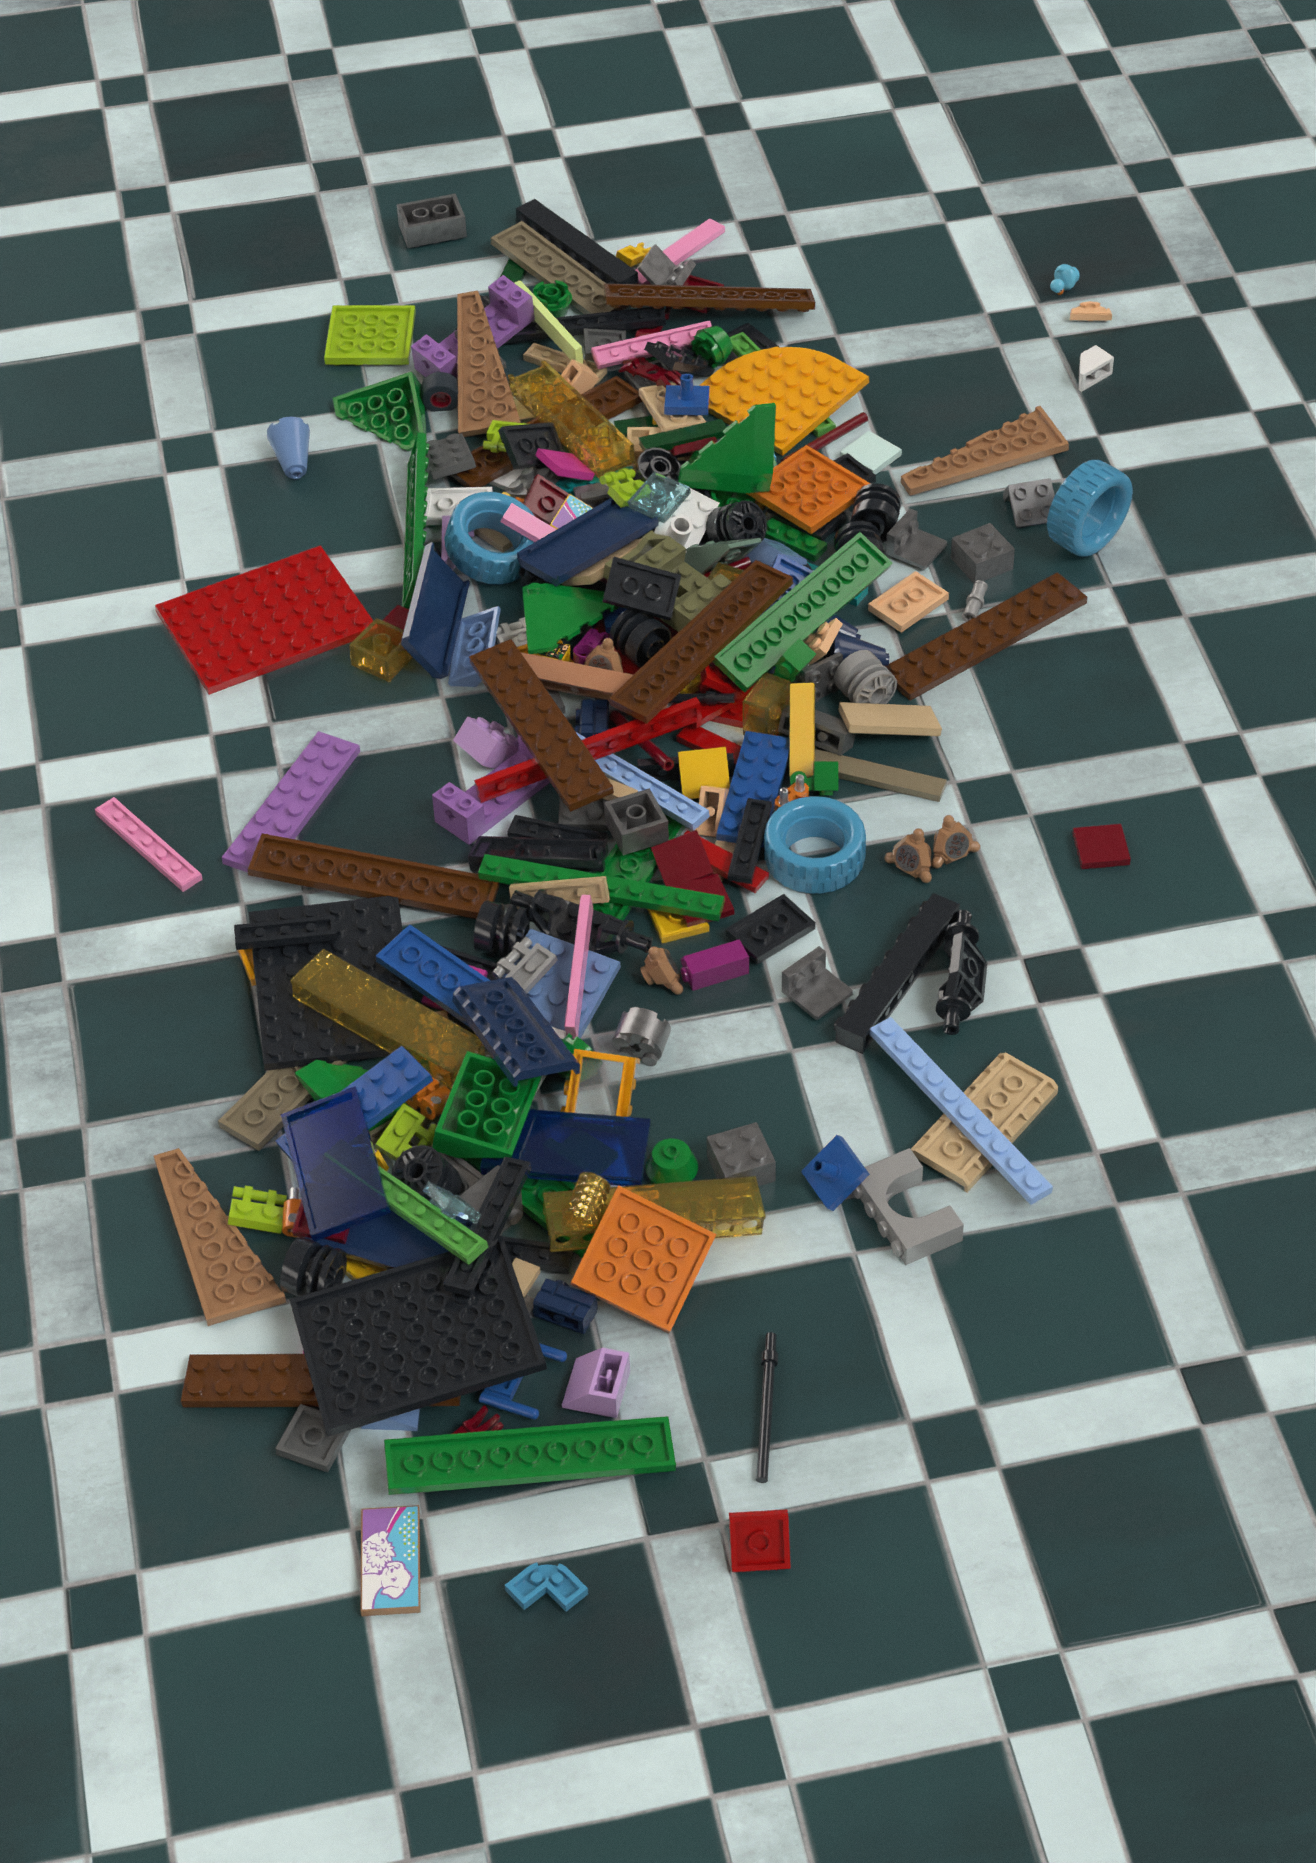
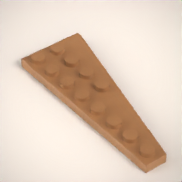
[457,290,521,437]
[901,406,1069,496]
[153,1148,286,1326]

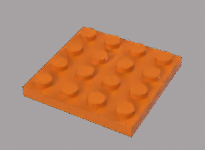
[746,445,871,534]
[570,1185,717,1333]

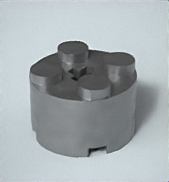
[612,1007,671,1066]

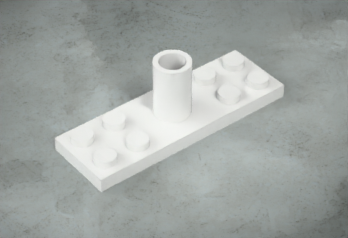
[654,483,719,553]

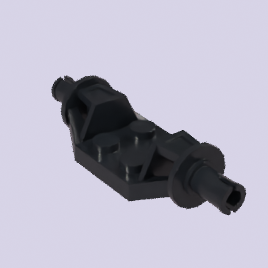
[510,889,653,955]
[935,910,988,1035]

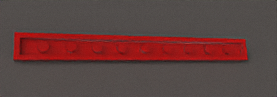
[474,697,702,803]

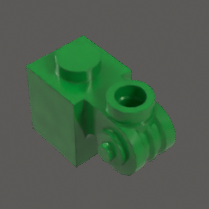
[771,638,816,687]
[790,761,838,795]

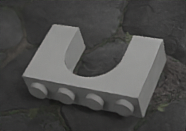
[853,1148,964,1265]

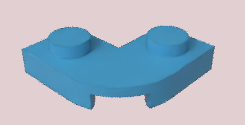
[505,1562,588,1612]

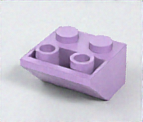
[453,717,519,769]
[562,1348,630,1418]

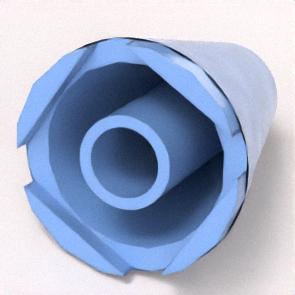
[267,417,310,479]

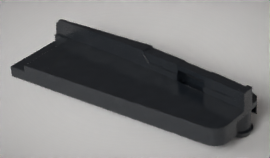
[468,836,608,873]

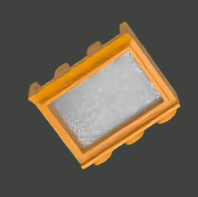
[560,1049,640,1137]

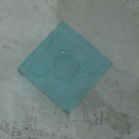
[628,472,691,523]

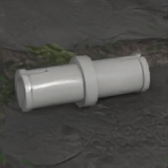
[962,580,988,622]

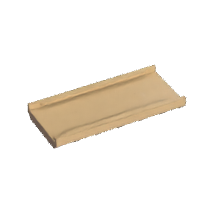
[911,1052,1058,1193]

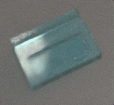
[423,1181,481,1224]

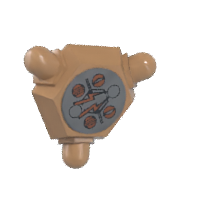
[584,638,623,673]
[931,815,980,869]
[884,828,932,883]
[640,947,683,995]

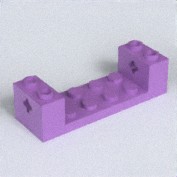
[411,275,535,380]
[432,735,550,845]

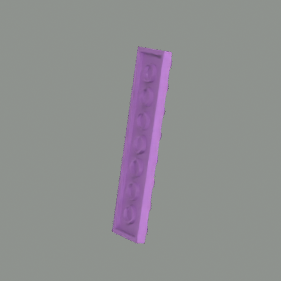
[222,731,360,873]

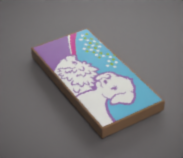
[361,1505,421,1616]

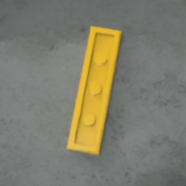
[790,683,815,778]

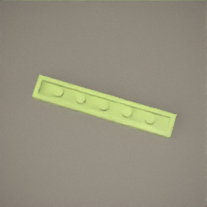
[515,281,583,364]

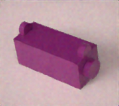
[680,939,749,991]

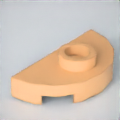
[1070,301,1112,321]

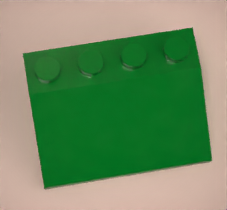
[432,1051,542,1158]

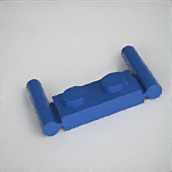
[479,1343,567,1420]

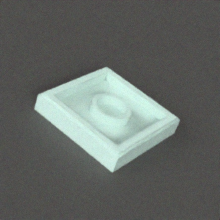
[840,431,902,475]

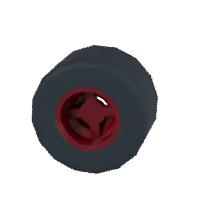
[421,372,458,412]

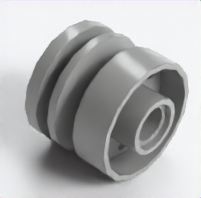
[834,650,897,704]

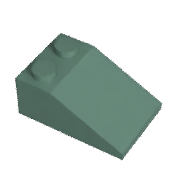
[684,538,762,575]

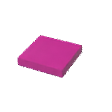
[536,448,595,481]

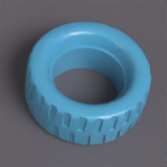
[1047,460,1133,557]
[444,492,534,584]
[764,796,866,894]

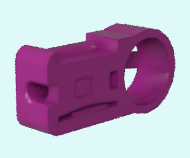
[573,629,608,665]

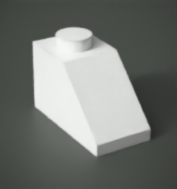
[1079,345,1114,392]

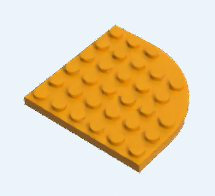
[699,347,869,456]

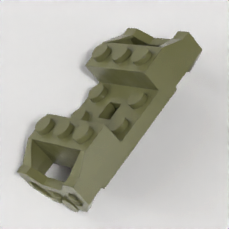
[603,530,732,632]

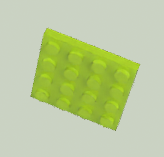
[324,305,416,365]

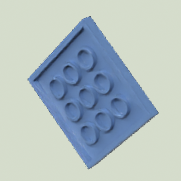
[501,929,621,1039]

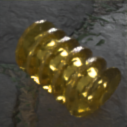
[563,1172,611,1231]

